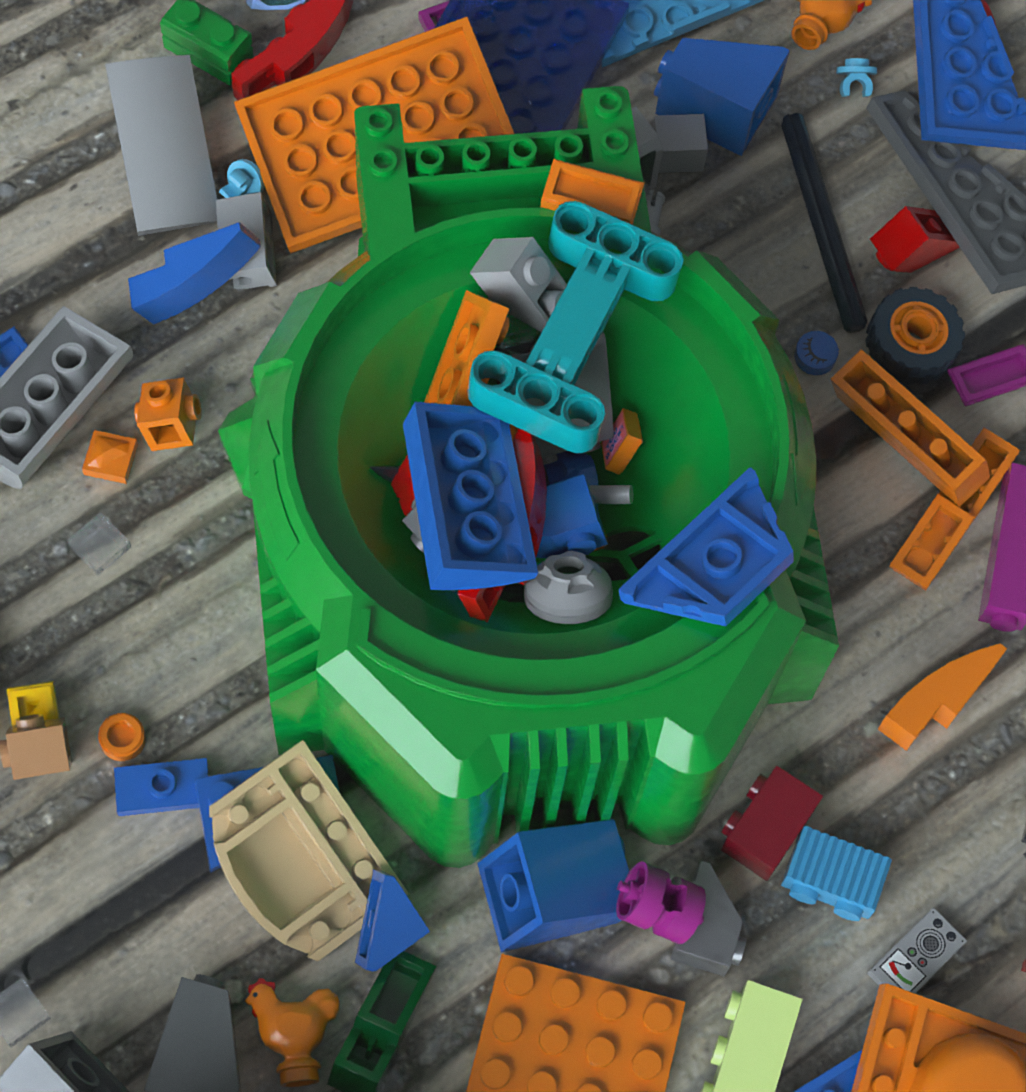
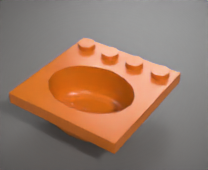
[851,983,1026,1092]

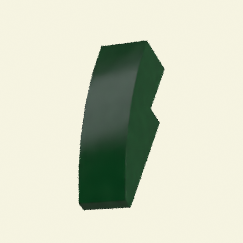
[327,951,436,1092]

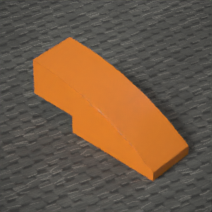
[878,643,1007,751]

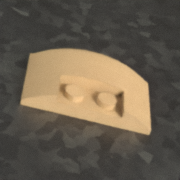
[209,740,409,961]

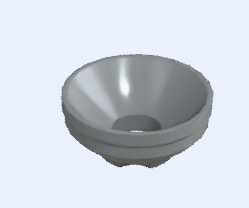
[524,551,613,624]

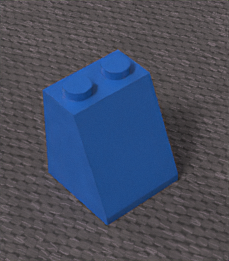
[654,38,790,156]
[477,820,630,952]

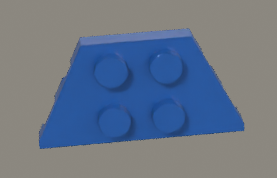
[619,467,794,627]

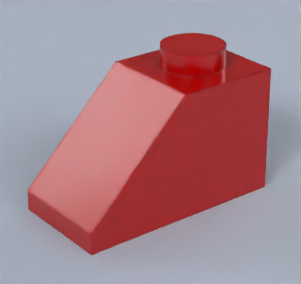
[870,206,960,273]

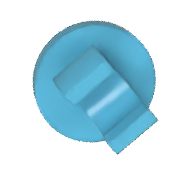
[836,58,877,97]
[219,159,264,198]

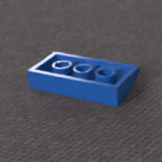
[403,402,538,590]

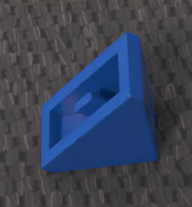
[355,869,430,972]

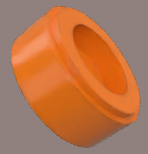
[98,713,146,761]

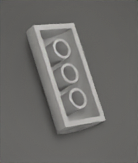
[0,306,133,489]

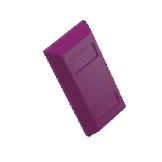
[947,344,1026,407]

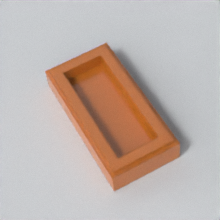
[540,159,644,225]

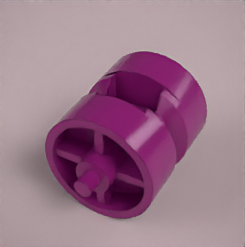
[616,861,706,944]

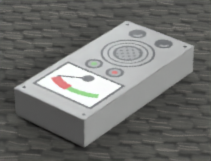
[867,907,967,993]

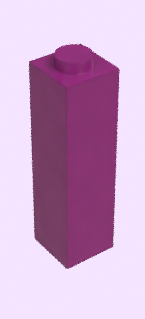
[978,462,1026,632]

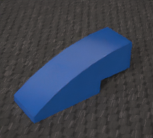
[128,222,261,325]

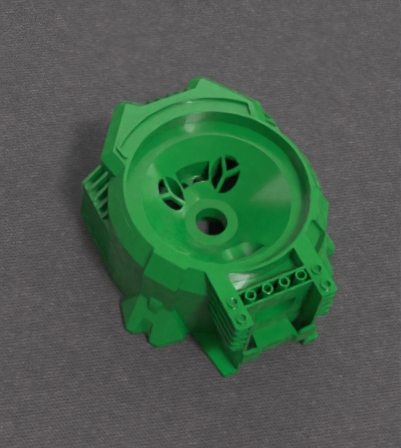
[218,86,839,868]

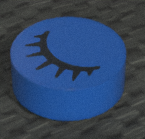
[794,331,839,375]

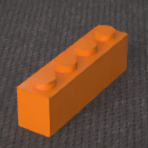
[830,349,990,507]

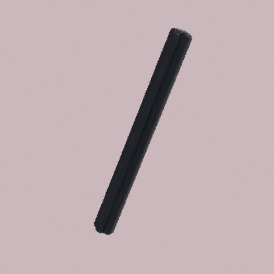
[781,112,868,333]

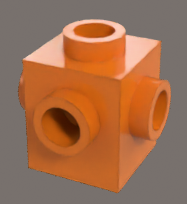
[134,377,202,451]

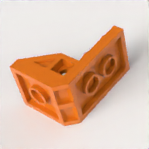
[424,290,519,440]

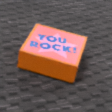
[601,408,643,475]

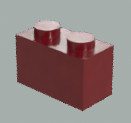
[721,765,823,881]

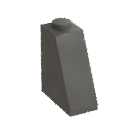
[144,974,241,1092]

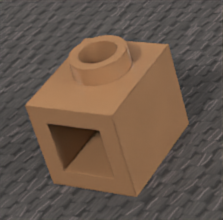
[0,714,72,780]

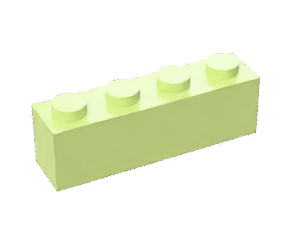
[701,980,803,1092]

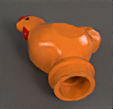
[791,0,872,50]
[245,978,340,1087]

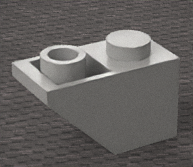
[470,237,567,332]

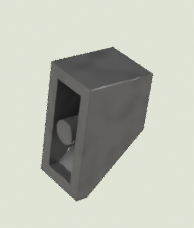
[670,861,747,977]

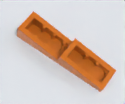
[889,427,1021,591]

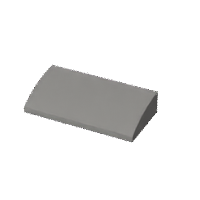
[105,55,217,236]

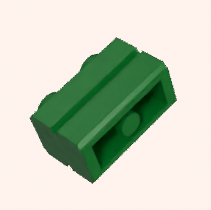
[160,0,254,86]

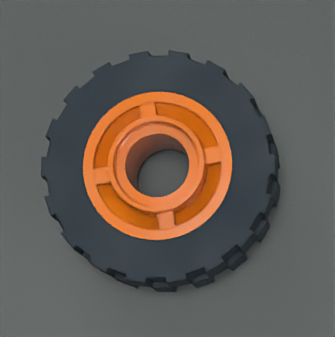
[865,287,965,385]

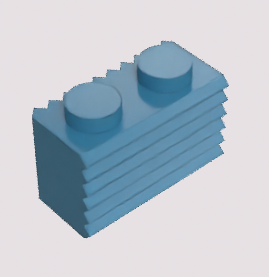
[781,826,892,921]

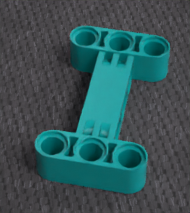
[467,201,683,453]

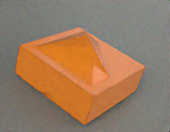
[82,430,138,484]

